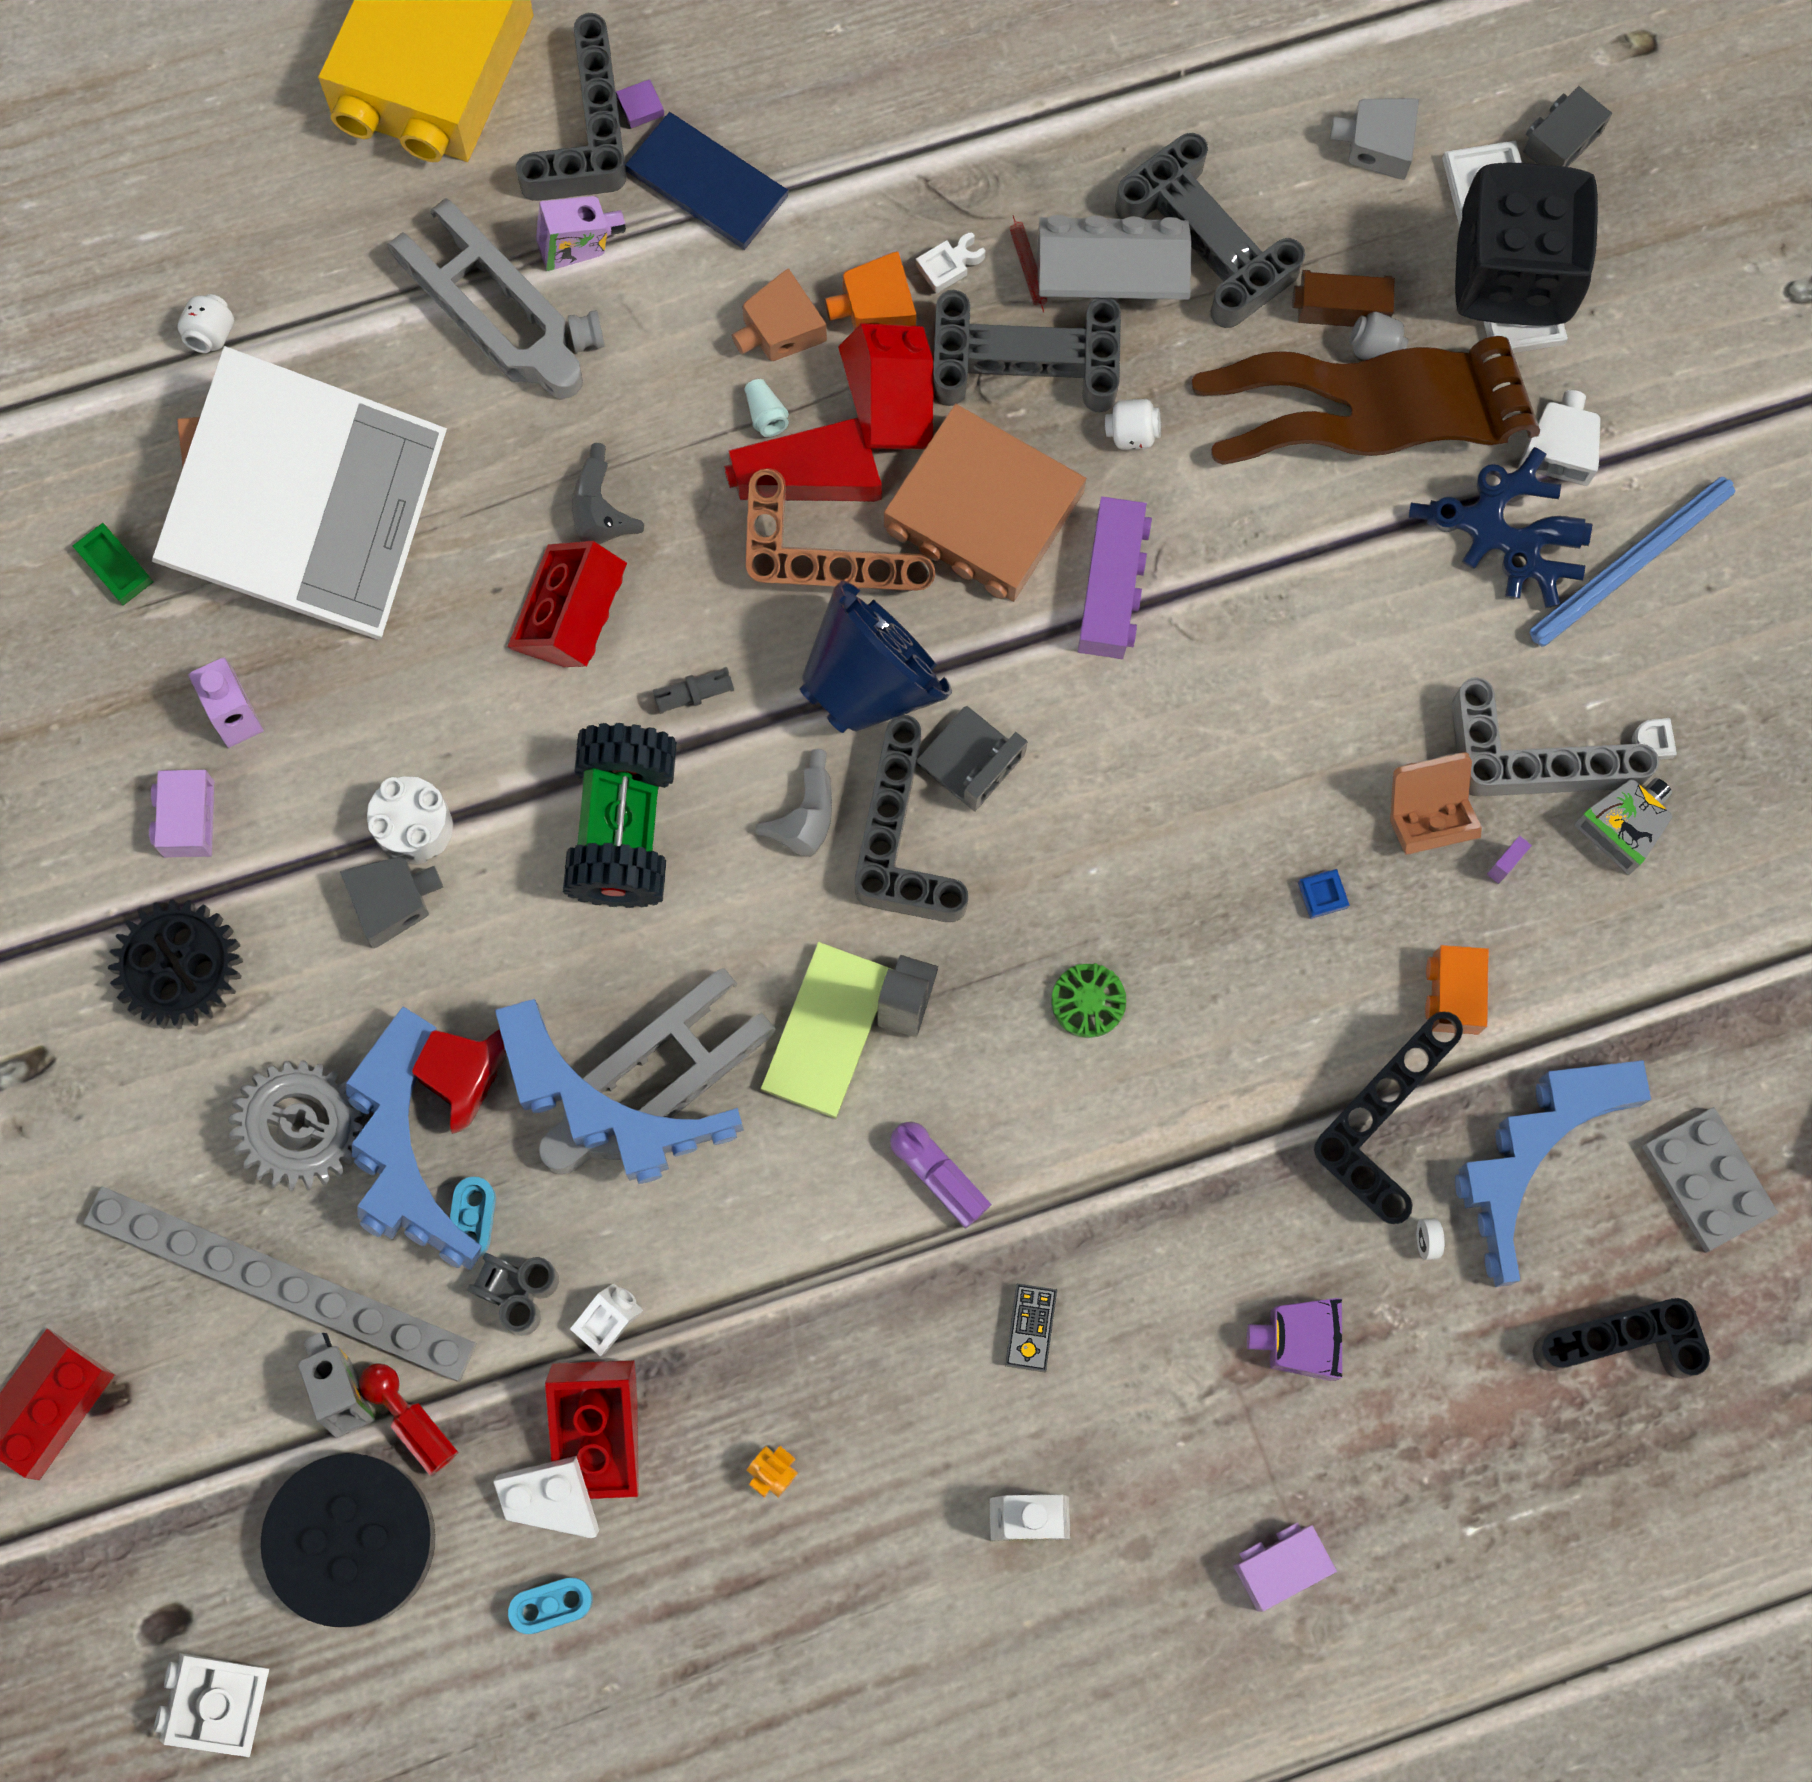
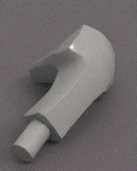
[755,749,832,857]

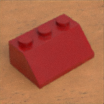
[507,541,627,667]
[0,1328,115,1481]

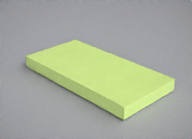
[761,942,893,1119]

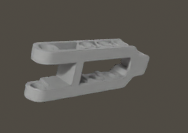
[387,198,583,399]
[539,968,776,1174]

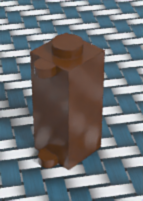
[1292,270,1395,327]

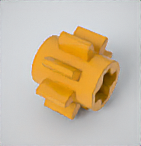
[746,1446,798,1498]

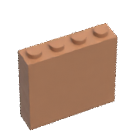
[884,403,1087,602]

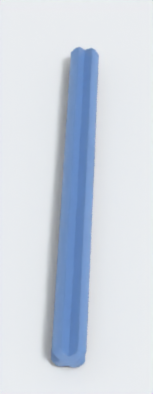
[1529,477,1736,647]

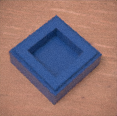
[1298,869,1350,919]

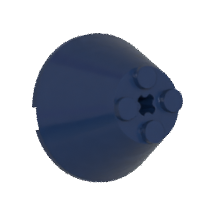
[799,581,952,733]

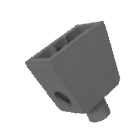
[340,857,444,948]

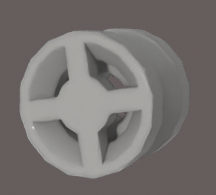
[568,310,605,353]

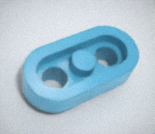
[450,1177,496,1257]
[508,1578,593,1634]

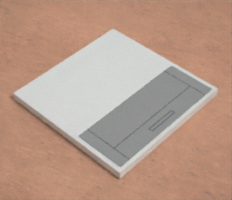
[152,346,447,640]

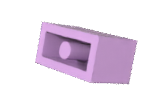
[149,770,215,858]
[1233,1522,1337,1612]

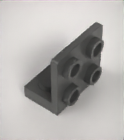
[917,706,1028,812]

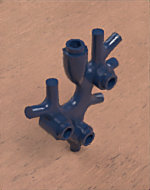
[1409,447,1593,608]

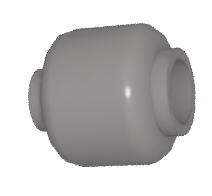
[1349,312,1408,360]

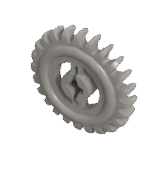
[228,1060,365,1191]

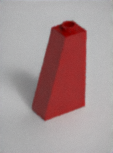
[724,417,882,502]

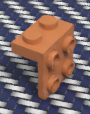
[1390,752,1482,855]

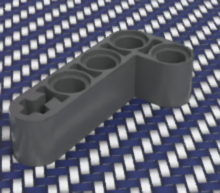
[878,955,939,1038]

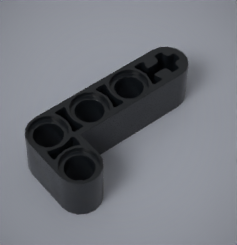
[1532,1298,1710,1379]

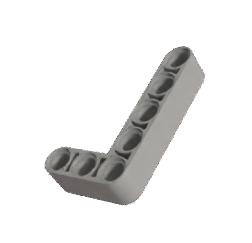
[1452,677,1659,797]

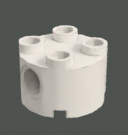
[367,776,453,865]

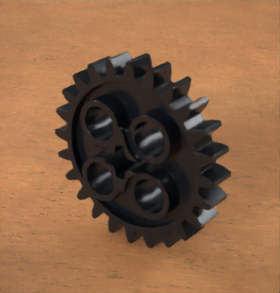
[108,899,243,1030]

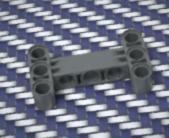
[1115,133,1305,328]
[933,289,1121,412]

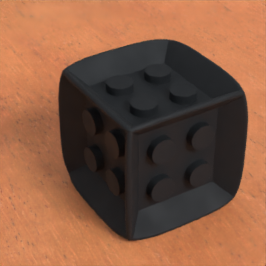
[1455,162,1598,326]

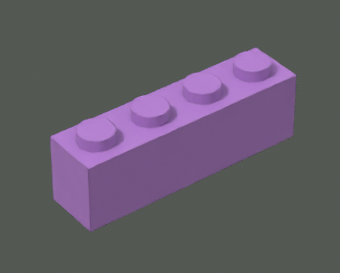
[1078,496,1152,659]

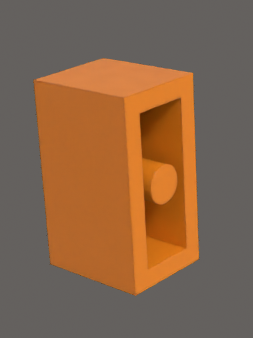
[1425,945,1489,1035]

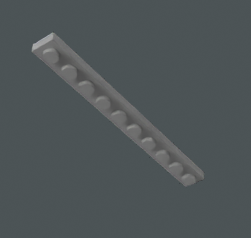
[83,1186,477,1382]

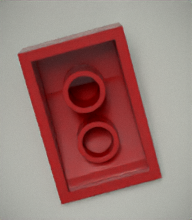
[838,323,933,449]
[545,1360,639,1499]

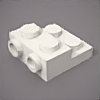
[154,1653,269,1757]

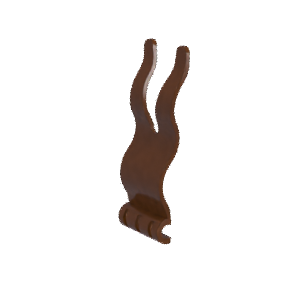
[1192,336,1540,465]

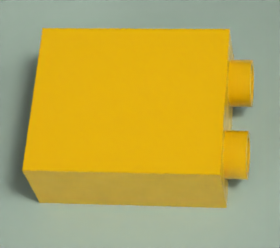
[318,0,534,162]

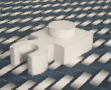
[915,233,985,294]

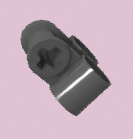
[467,1253,559,1336]

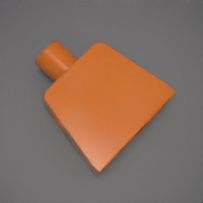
[824,251,916,330]

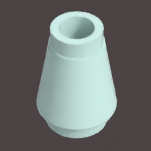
[744,379,789,437]

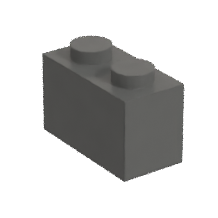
[1523,86,1612,167]

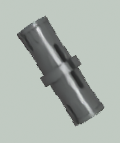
[653,667,734,714]

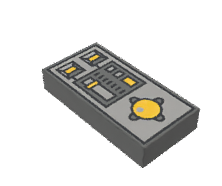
[1005,1283,1057,1373]

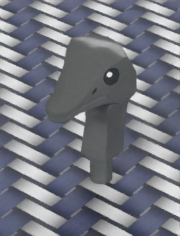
[572,443,644,545]

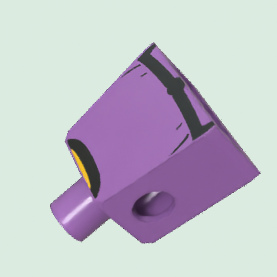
[1246,1298,1342,1381]

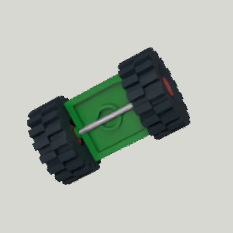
[563,723,677,908]

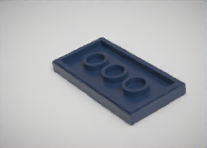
[625,111,788,250]

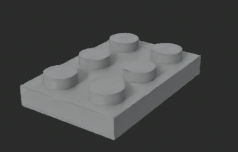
[1642,1107,1778,1253]

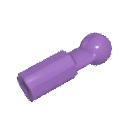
[890,1121,992,1229]

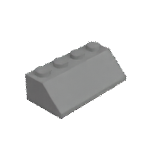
[1037,215,1191,299]

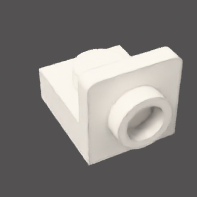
[570,1284,643,1357]

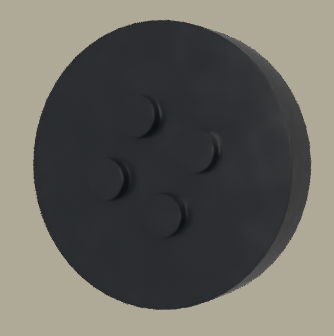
[260,1454,436,1627]

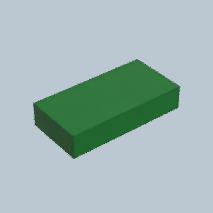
[73,523,154,606]

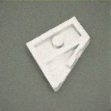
[494,1456,599,1538]

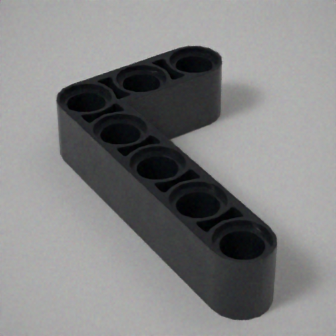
[1314,1011,1463,1224]

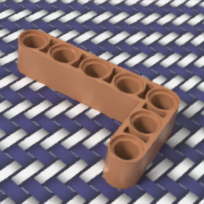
[746,468,935,591]

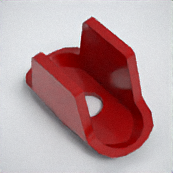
[412,1029,507,1134]

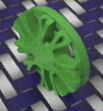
[1051,963,1126,1038]

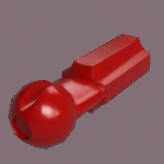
[359,1363,459,1476]

